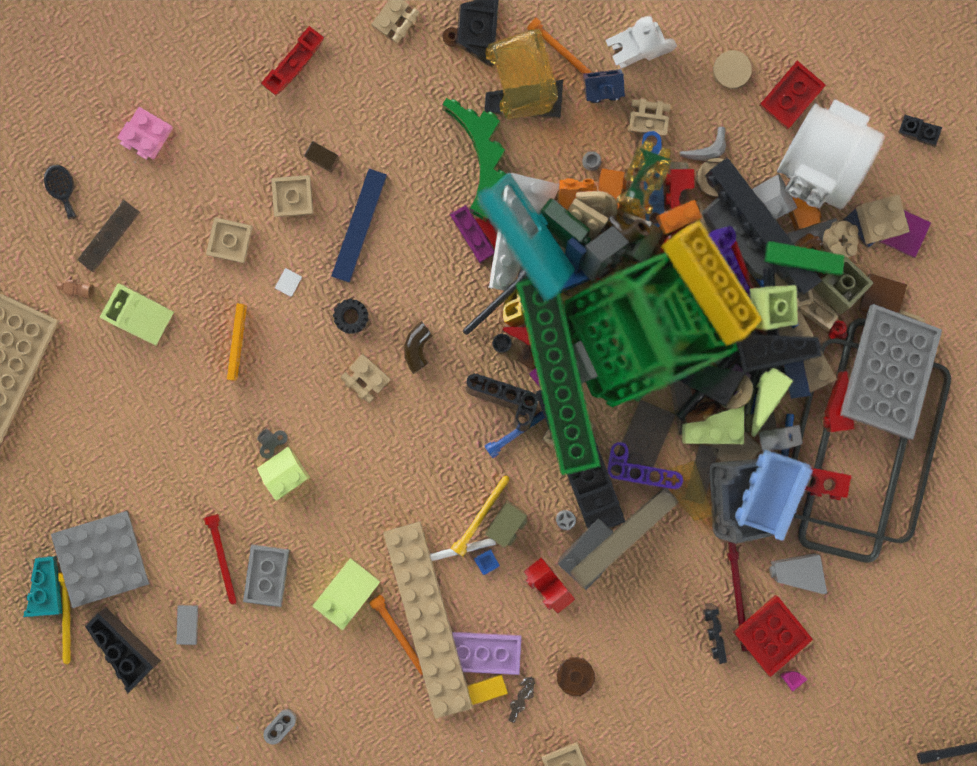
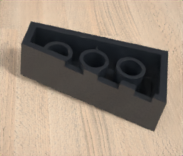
[737,335,823,372]
[85,608,161,694]

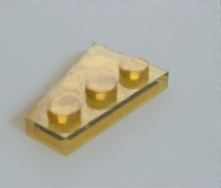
[663,460,713,521]

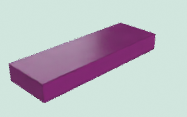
[450,205,495,263]

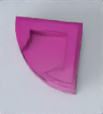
[780,671,808,691]

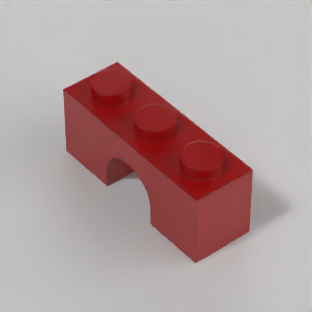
[665,169,695,225]

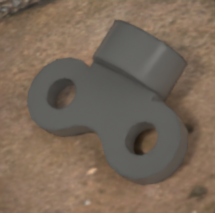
[257,428,288,458]

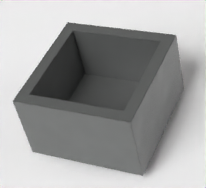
[581,226,629,282]

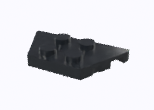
[456,0,499,67]

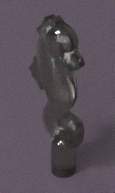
[508,677,535,723]

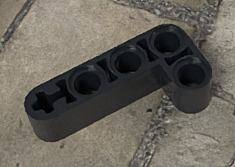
[465,373,539,431]

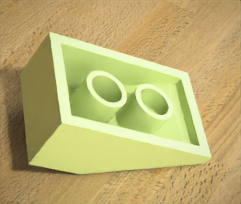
[751,368,793,437]
[312,558,380,630]

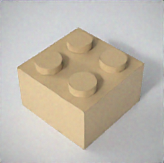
[856,194,910,244]

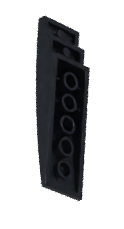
[535,390,625,529]

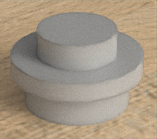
[582,151,601,171]

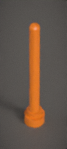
[526,17,593,74]
[368,594,423,676]

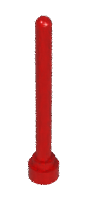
[203,514,237,605]

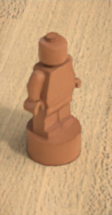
[56,279,94,299]

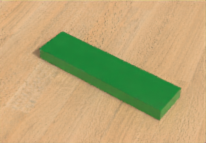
[765,241,845,276]

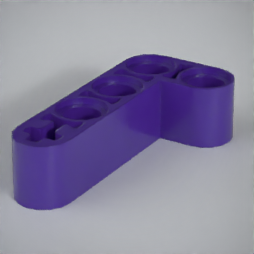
[708,226,751,300]
[607,442,683,489]

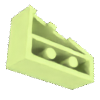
[682,406,744,444]

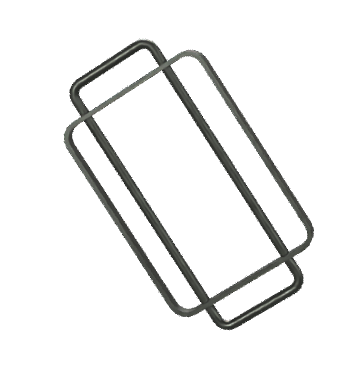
[791,318,951,563]

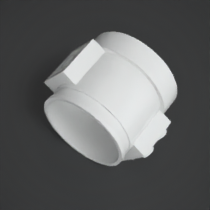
[777,100,884,210]

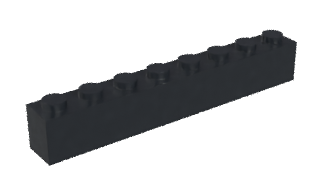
[705,157,822,298]

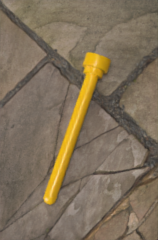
[450,475,510,557]
[58,572,71,664]

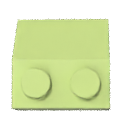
[750,286,798,329]
[257,446,311,501]

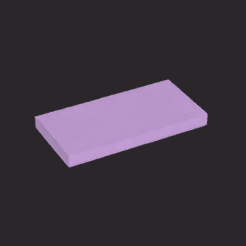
[452,632,521,675]

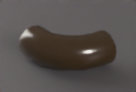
[605,214,650,244]
[404,321,433,374]

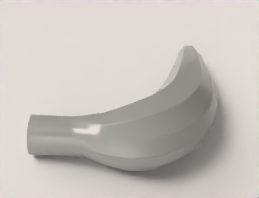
[680,127,726,161]

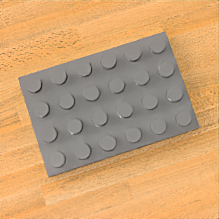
[840,304,942,440]

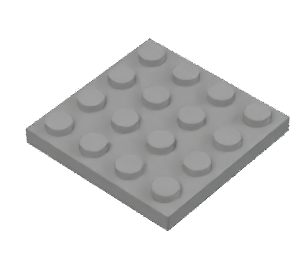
[51,511,150,608]

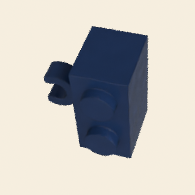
[583,69,625,103]

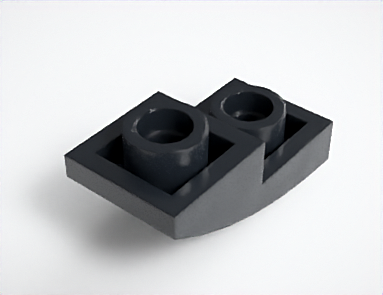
[898,115,942,147]

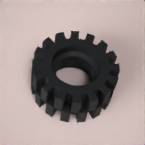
[333,299,369,334]

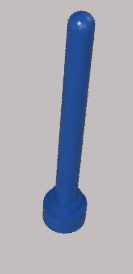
[484,411,545,459]

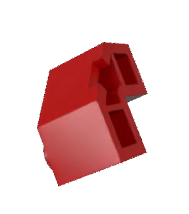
[523,557,576,614]

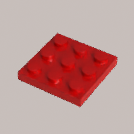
[733,595,813,677]

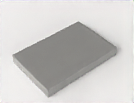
[243,544,290,607]

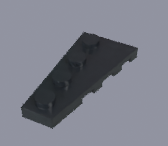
[484,79,563,119]

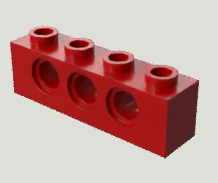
[804,468,852,501]

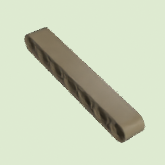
[570,487,679,587]

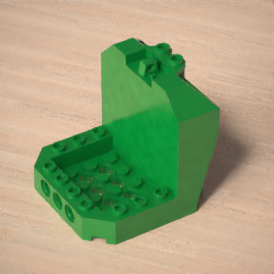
[563,253,738,407]

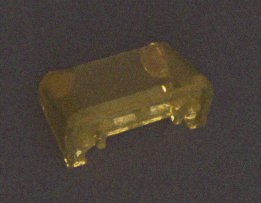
[486,29,557,119]

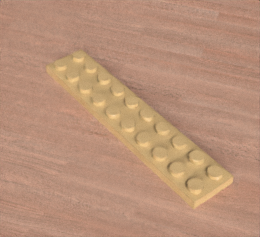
[383,521,473,719]

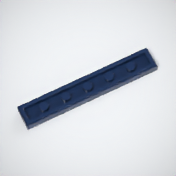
[331,168,387,283]

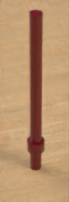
[727,541,747,652]

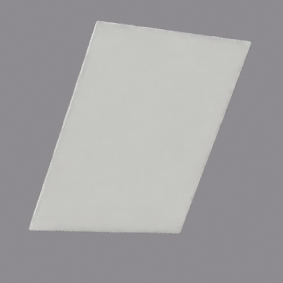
[275,268,302,297]

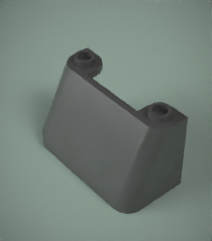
[710,459,774,544]

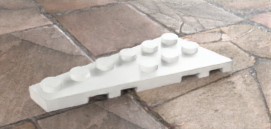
[489,173,559,291]

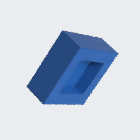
[474,549,500,575]

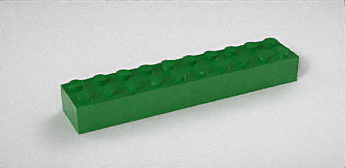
[516,280,600,475]

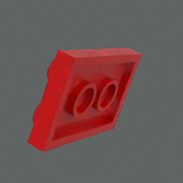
[759,60,826,130]

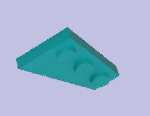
[23,556,62,617]

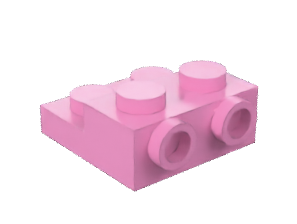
[117,107,173,160]

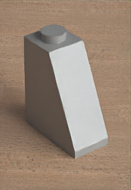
[769,553,827,594]

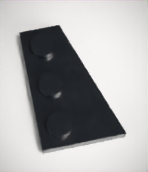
[678,366,746,407]

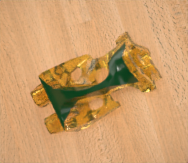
[616,140,672,219]

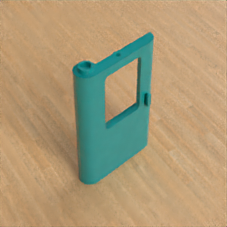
[477,173,575,300]

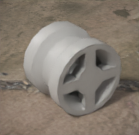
[556,510,576,530]

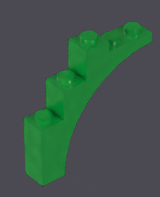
[442,98,506,222]

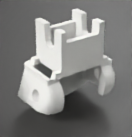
[606,16,677,69]

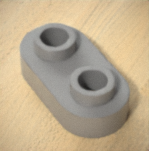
[263,709,297,745]

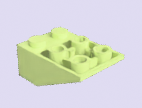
[100,283,174,345]

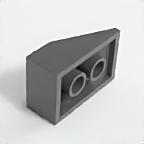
[558,518,614,590]

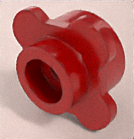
[828,320,848,339]

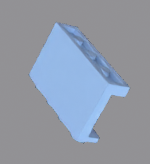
[735,450,812,541]

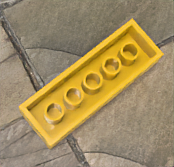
[663,221,763,345]

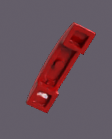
[261,26,324,96]

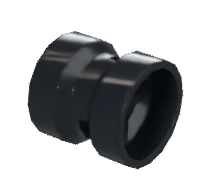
[492,334,512,353]

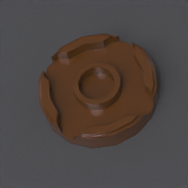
[557,657,595,696]

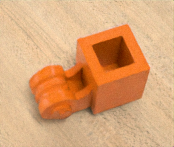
[558,178,597,210]

